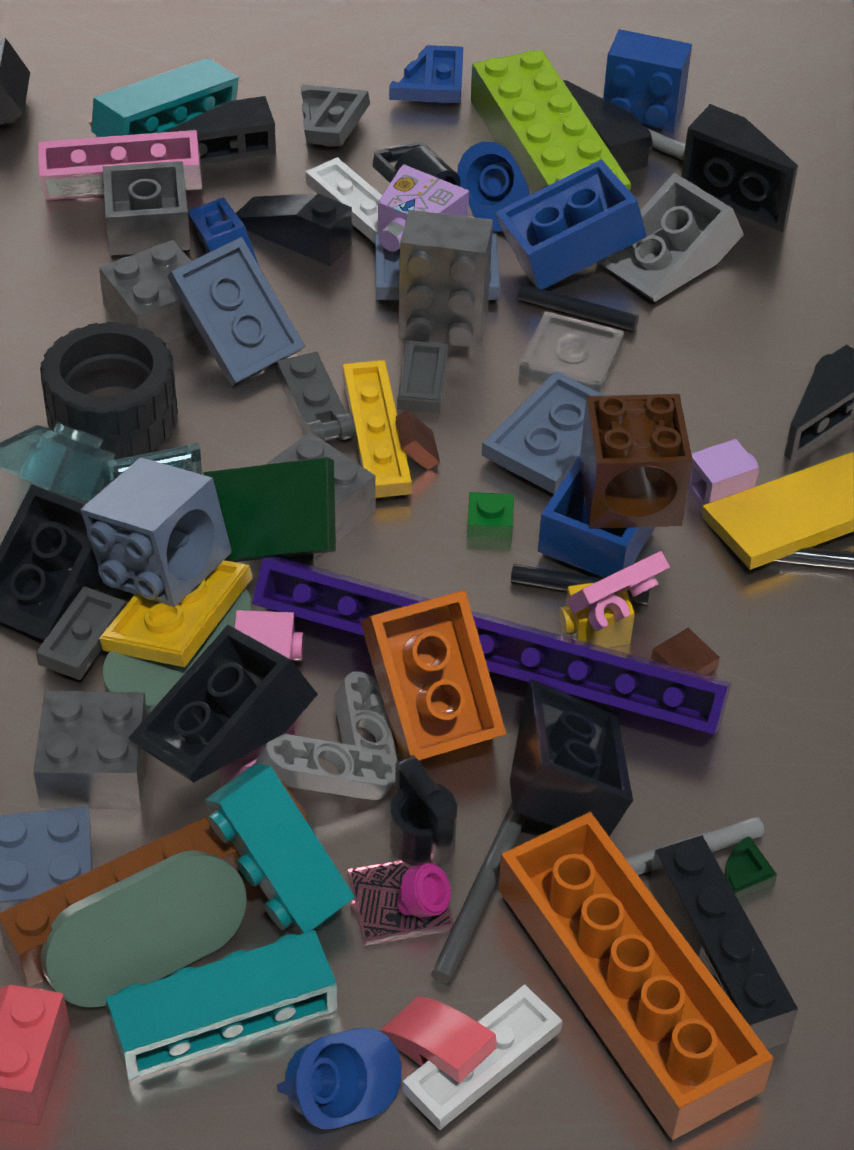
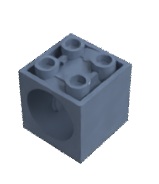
[80,457,232,607]

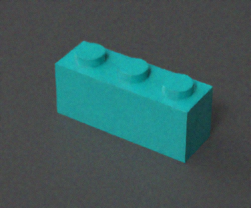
[204,763,355,934]

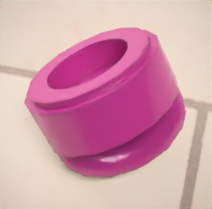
[397,863,451,918]

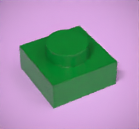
[467,492,514,539]

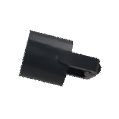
[372,142,461,187]
[390,755,457,868]

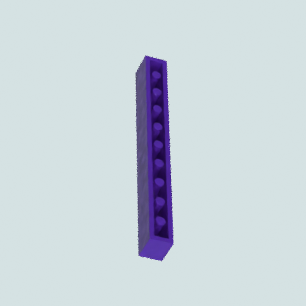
[252,557,732,735]

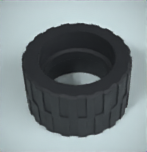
[40,322,178,463]

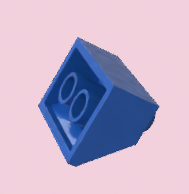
[495,159,647,289]

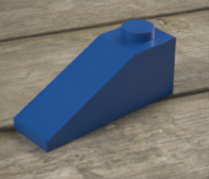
[188,197,259,265]

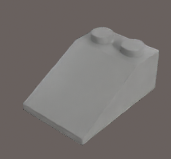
[596,173,744,302]

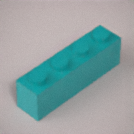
[91,58,239,137]
[105,930,337,1080]

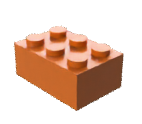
[360,590,506,761]

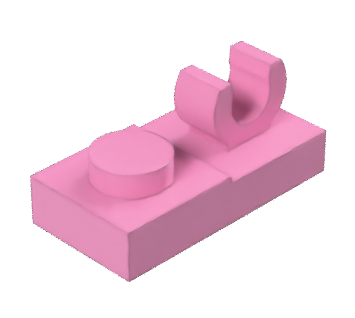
[566,550,670,631]

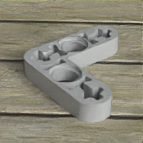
[256,672,397,800]

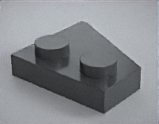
[301,85,370,147]

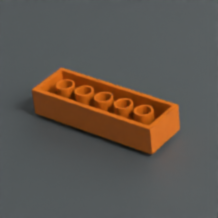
[498,812,774,1141]

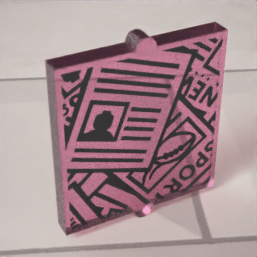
[348,860,454,946]

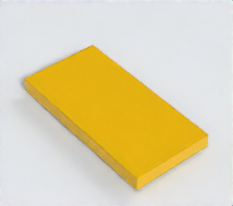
[702,452,854,570]

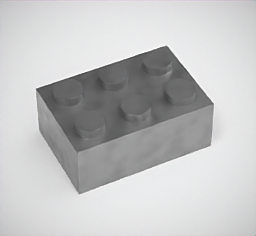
[399,210,493,349]

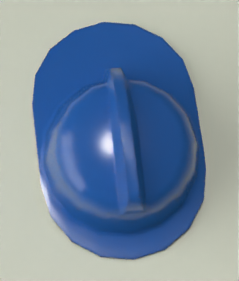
[457,141,530,232]
[277,1028,402,1129]

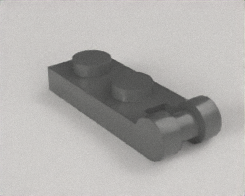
[277,352,355,442]

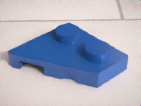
[389,45,463,104]

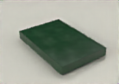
[203,457,336,562]

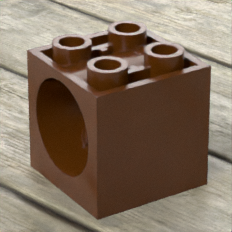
[579,394,693,529]

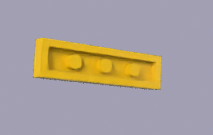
[343,360,412,498]

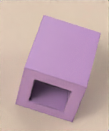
[688,439,759,507]

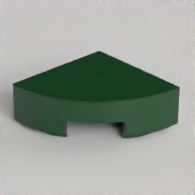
[724,836,777,900]

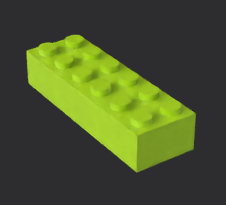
[471,49,631,195]

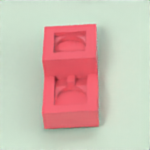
[381,996,497,1083]

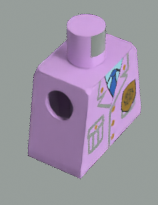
[378,165,469,252]

